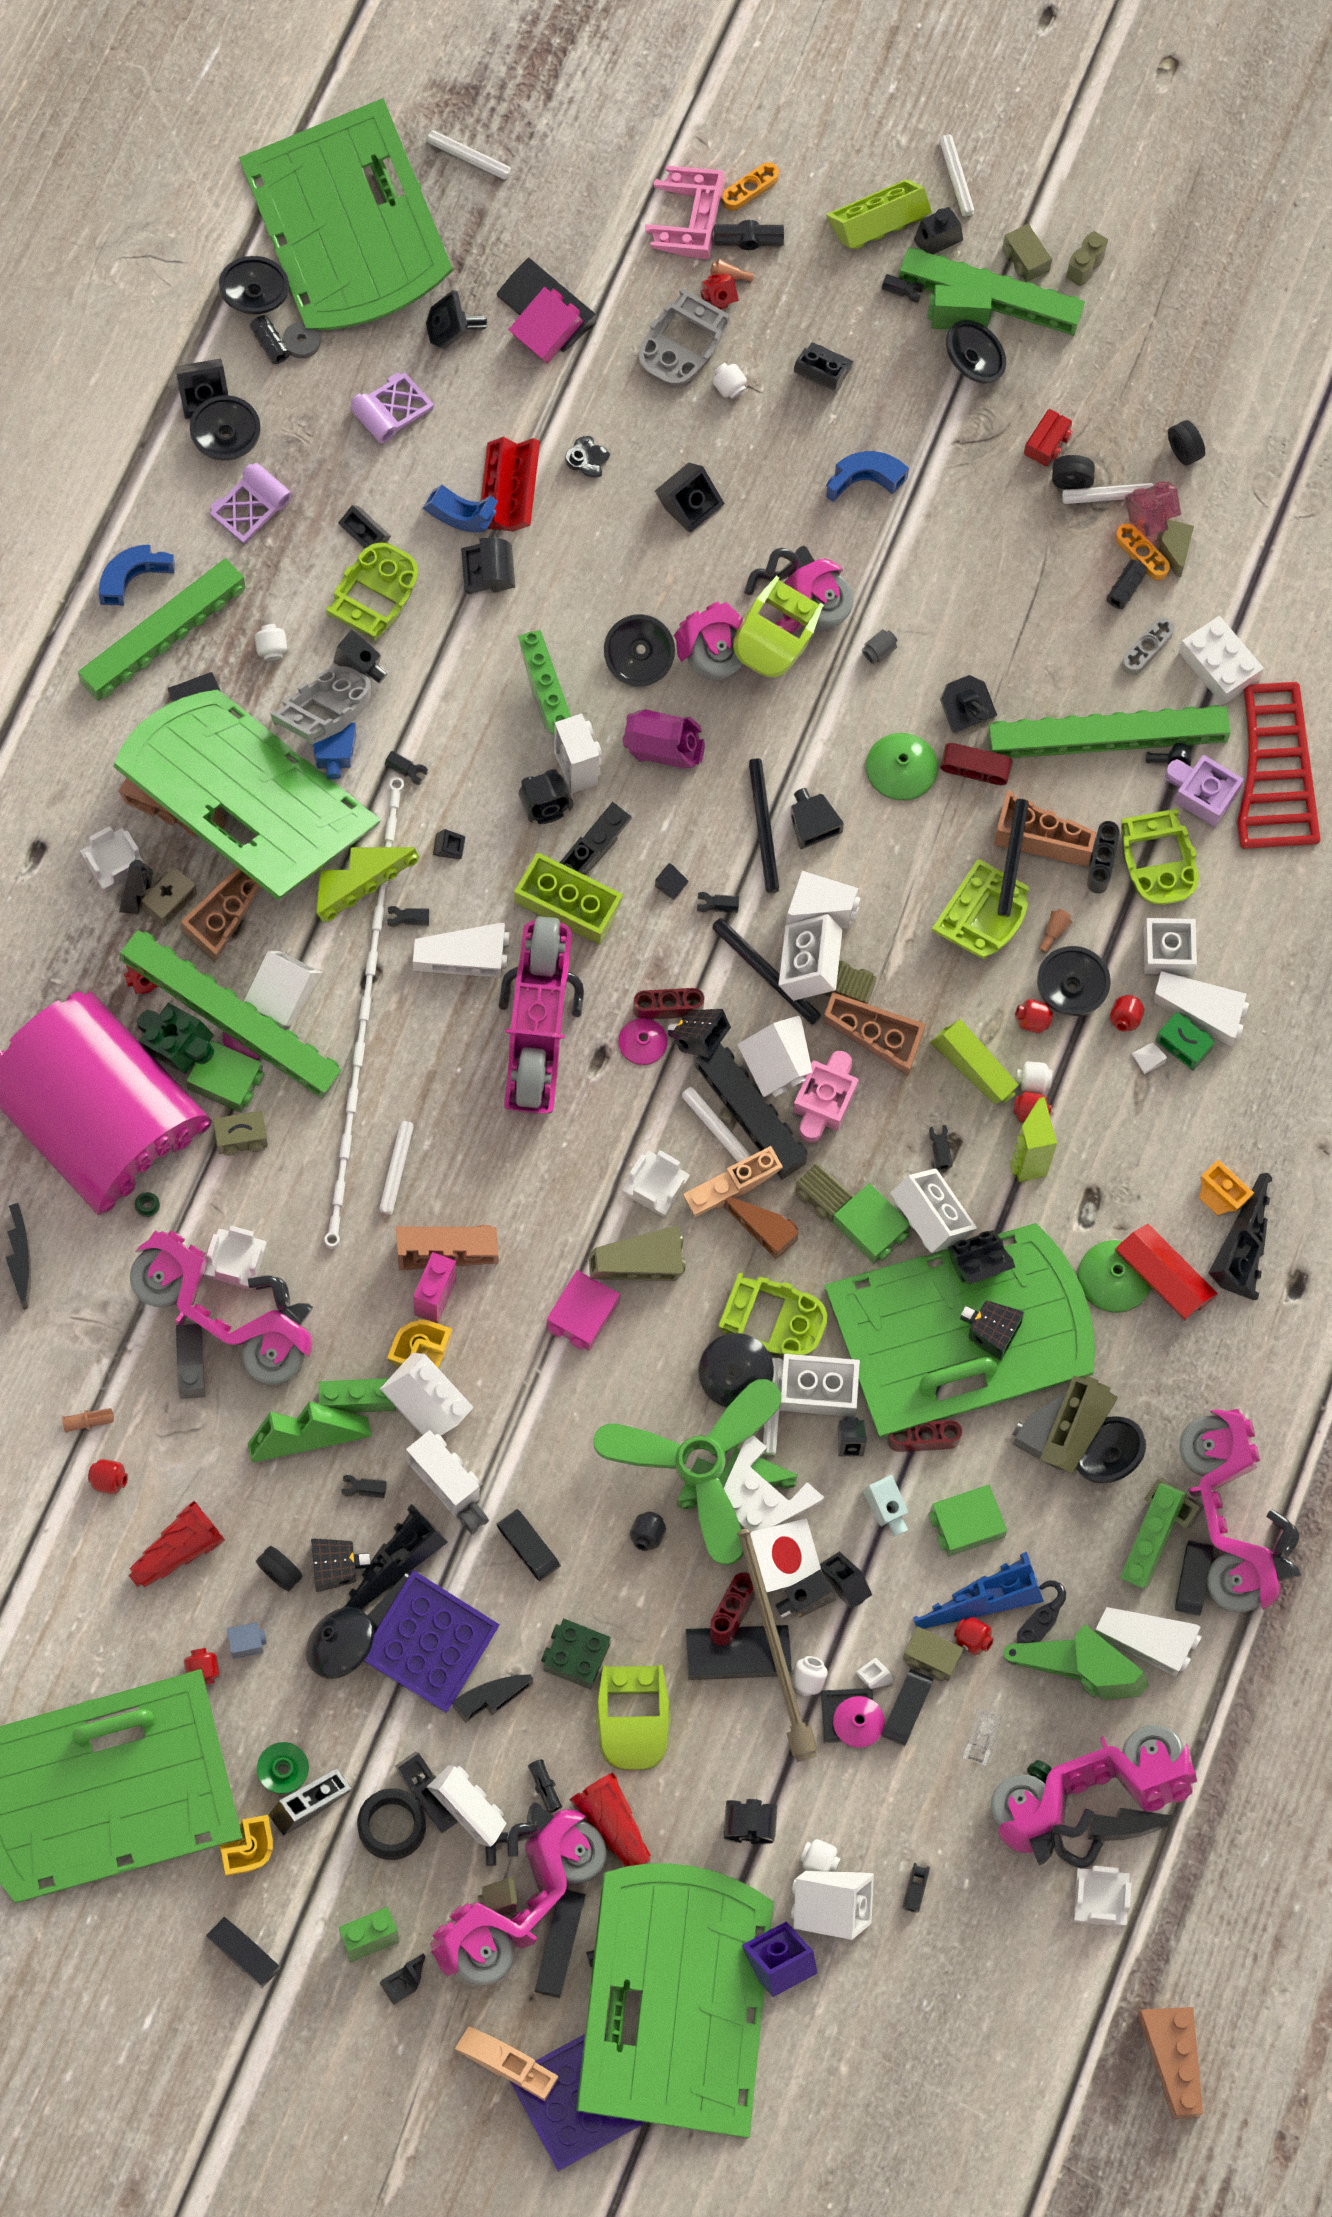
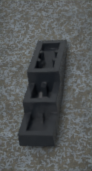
[5,1203,31,1310]
[534,1889,586,1998]

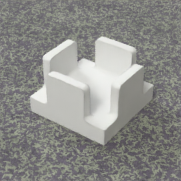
[80,826,144,893]
[622,1150,690,1218]
[204,1226,267,1290]
[1073,1866,1131,1927]

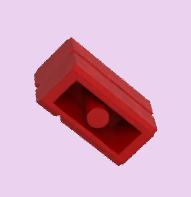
[1024,409,1073,467]

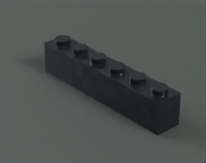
[695,1043,808,1180]

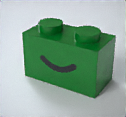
[1155,1012,1215,1071]

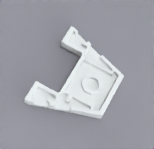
[724,1435,824,1532]

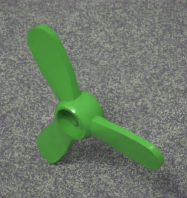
[593,1379,781,1565]

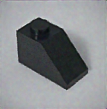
[838,1417,867,1456]
[820,1551,872,1608]

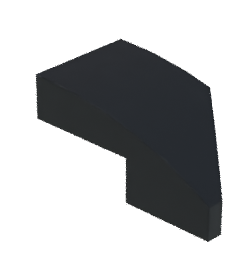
[380,1953,426,2005]

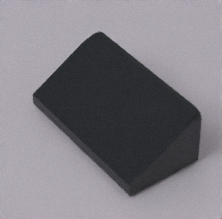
[338,505,391,548]

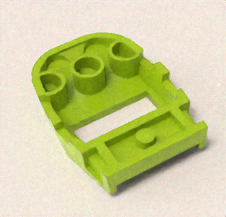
[326,543,418,642]
[733,576,823,677]
[1121,808,1199,905]
[718,1272,827,1357]
[595,1665,671,1770]

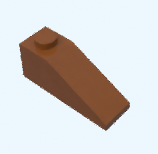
[724,1197,799,1259]

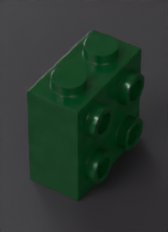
[541,1618,611,1690]

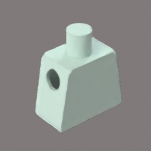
[862,1475,908,1537]

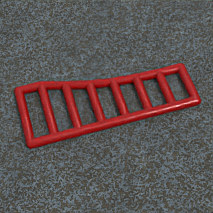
[1237,682,1321,849]

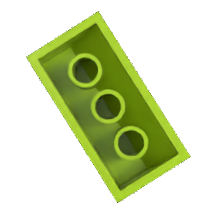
[826,179,932,249]
[514,852,623,945]
[1010,1097,1057,1182]

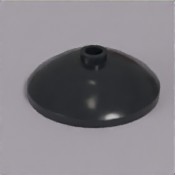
[219,256,289,314]
[946,320,1006,384]
[190,395,261,461]
[604,614,676,686]
[1037,946,1111,1016]
[698,1333,774,1408]
[1076,1416,1146,1483]
[306,1607,374,1679]

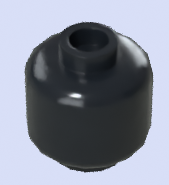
[629,1511,666,1551]

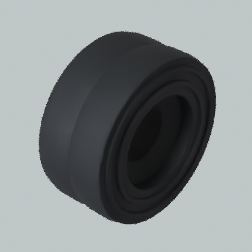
[1168,420,1205,466]
[1052,455,1095,490]
[256,1546,303,1592]

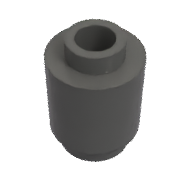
[862,629,898,664]

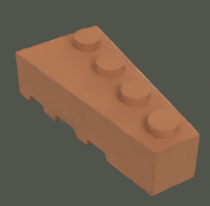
[119,778,227,843]
[994,790,1096,867]
[824,992,926,1076]
[396,1225,499,1271]
[1137,2007,1203,2120]

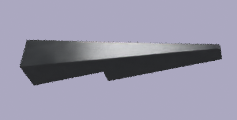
[119,859,153,914]
[1208,1173,1272,1300]
[344,1504,448,1610]

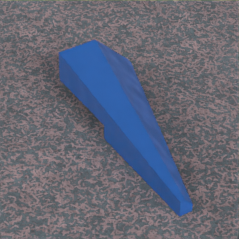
[913,1552,1044,1629]

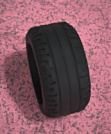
[357,1788,426,1860]

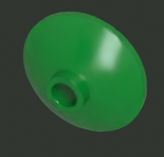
[257,1742,309,1794]

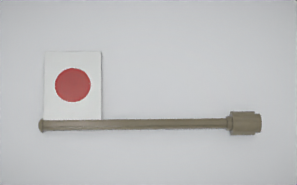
[737,1518,822,1762]

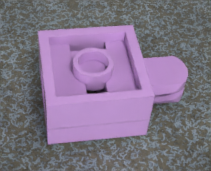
[1165,755,1244,827]

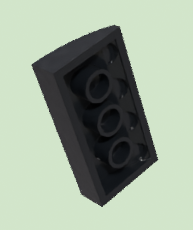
[497,257,596,353]
[686,1625,792,1680]

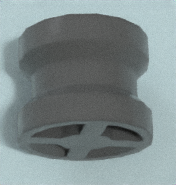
[457,1502,489,1534]

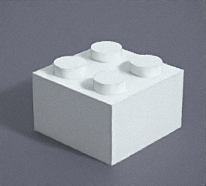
[1143,918,1197,975]

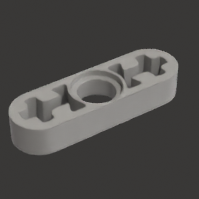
[1122,618,1174,675]

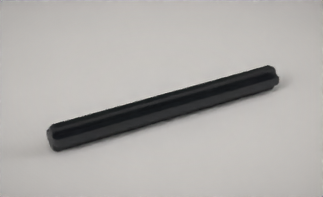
[749,758,779,893]
[712,918,821,1025]

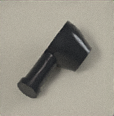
[1146,743,1191,766]

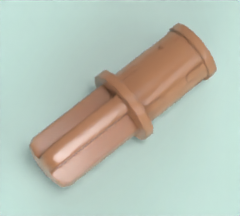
[62,1408,114,1433]

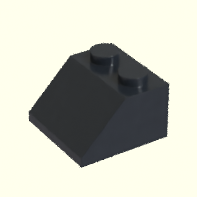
[175,358,228,419]
[655,462,725,532]

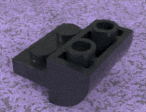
[794,342,854,392]
[461,537,516,594]
[948,1230,1015,1285]

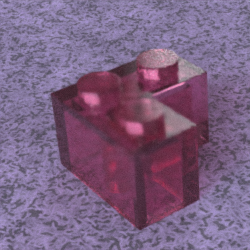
[1125,481,1181,536]

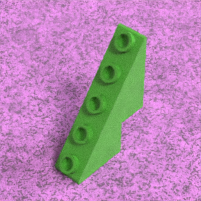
[518,630,571,735]
[248,1402,372,1463]
[677,1447,798,1510]

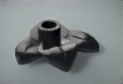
[565,436,610,477]

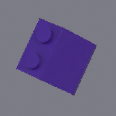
[742,1921,818,1997]

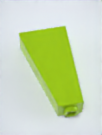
[930,1019,1019,1104]

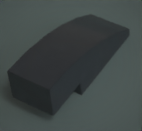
[453,1674,533,1723]
[394,1751,458,1833]
[1088,1808,1172,1841]
[206,1917,280,1988]

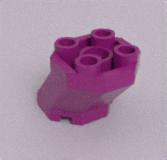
[622,709,705,769]

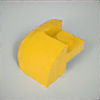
[387,1319,452,1369]
[219,1815,273,1877]

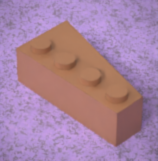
[180,867,262,963]

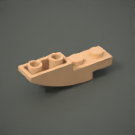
[683,1146,783,1218]
[455,2026,559,2101]

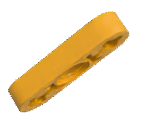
[722,162,779,211]
[1115,523,1170,580]

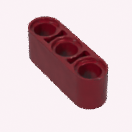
[940,743,1013,785]
[633,988,705,1020]
[888,1420,962,1452]
[710,1572,755,1646]

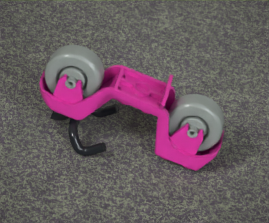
[673,545,854,681]
[498,916,584,1114]
[130,1230,313,1385]
[1180,1409,1302,1613]
[991,1725,1198,1868]
[430,1802,606,1987]

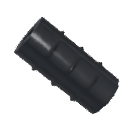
[250,315,290,364]
[1106,560,1147,609]

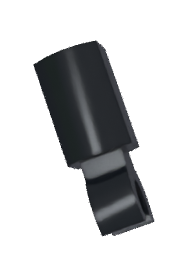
[882,274,924,302]
[384,751,428,785]
[697,892,739,913]
[387,906,429,927]
[928,1125,953,1170]
[341,1475,387,1498]

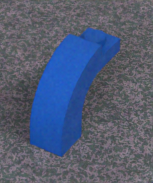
[826,451,909,502]
[422,485,498,533]
[99,545,175,606]

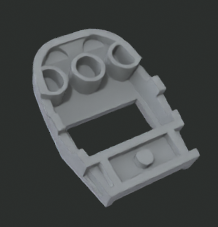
[639,288,729,385]
[270,666,371,745]

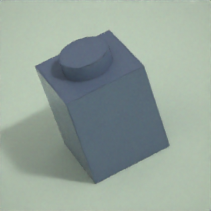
[227,1622,267,1659]

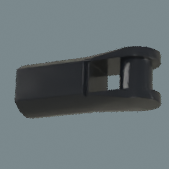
[902,1863,930,1913]

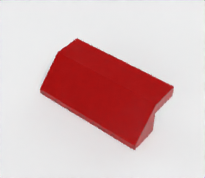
[480,436,540,532]
[1114,1224,1218,1321]

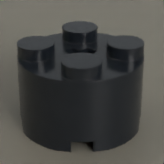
[518,769,574,824]
[723,1799,778,1845]

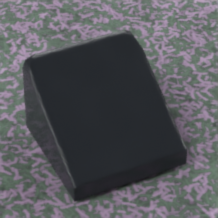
[433,829,465,859]
[655,863,689,900]

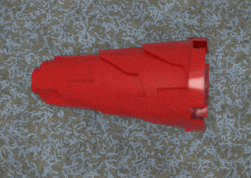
[128,1501,225,1587]
[569,1772,651,1867]

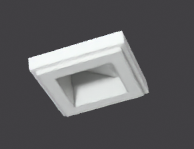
[1132,1042,1167,1075]
[855,1658,894,1689]

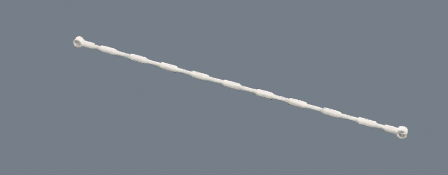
[325,777,404,1249]

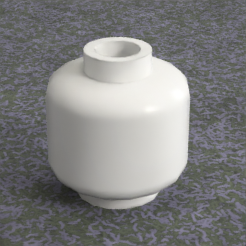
[712,363,747,399]
[254,624,288,661]
[1016,1061,1052,1094]
[791,1656,827,1696]
[800,1839,840,1872]

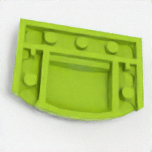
[931,859,1029,959]

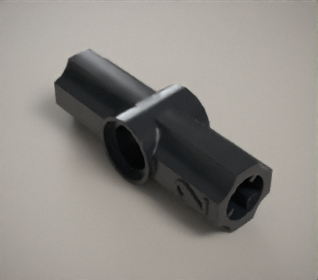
[714,220,784,250]

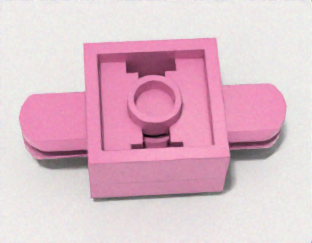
[793,1051,859,1143]

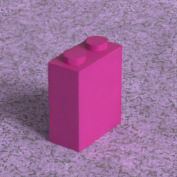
[508,287,583,364]
[413,1252,457,1324]
[546,1270,620,1351]

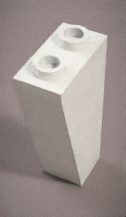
[413,923,509,978]
[1153,971,1249,1046]
[1095,1607,1202,1677]

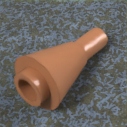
[710,258,754,282]
[1039,909,1073,953]

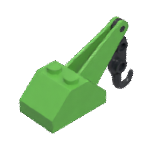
[1004,1580,1149,1700]

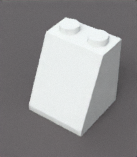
[786,871,861,929]
[244,951,322,1028]
[737,1016,812,1098]
[791,1871,874,1940]

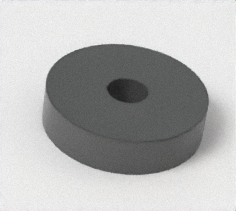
[283,322,321,358]

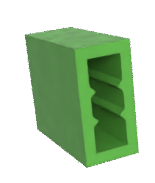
[927,285,992,329]
[186,1040,265,1113]
[832,1183,911,1264]
[928,1485,1007,1557]
[339,1907,399,1963]

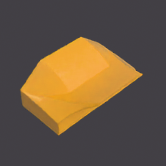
[1199,1160,1254,1216]

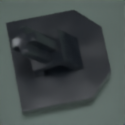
[426,290,487,349]
[940,675,997,733]

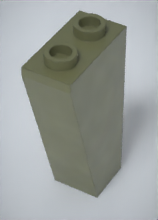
[588,1226,686,1281]
[1039,1375,1118,1474]

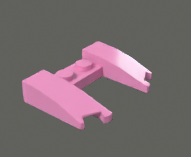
[645,166,725,260]

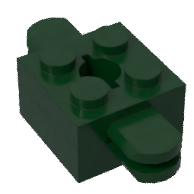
[137,1003,214,1074]

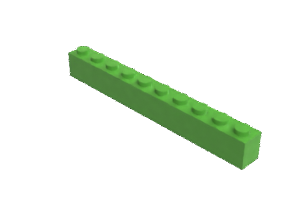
[987,705,1231,758]
[119,930,341,1099]

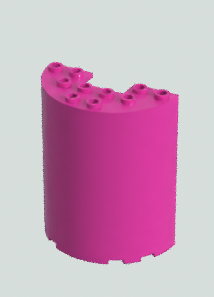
[0,991,212,1216]

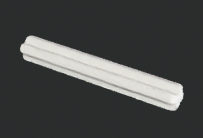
[427,131,511,179]
[940,134,974,217]
[1062,483,1155,504]
[682,1087,751,1162]
[379,1121,413,1215]
[763,1358,783,1455]

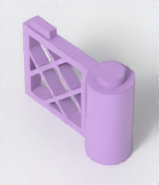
[350,372,434,444]
[210,463,293,545]

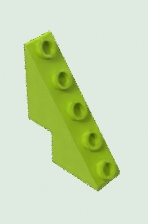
[316,847,420,922]

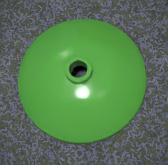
[866,733,938,801]
[1078,1240,1151,1313]

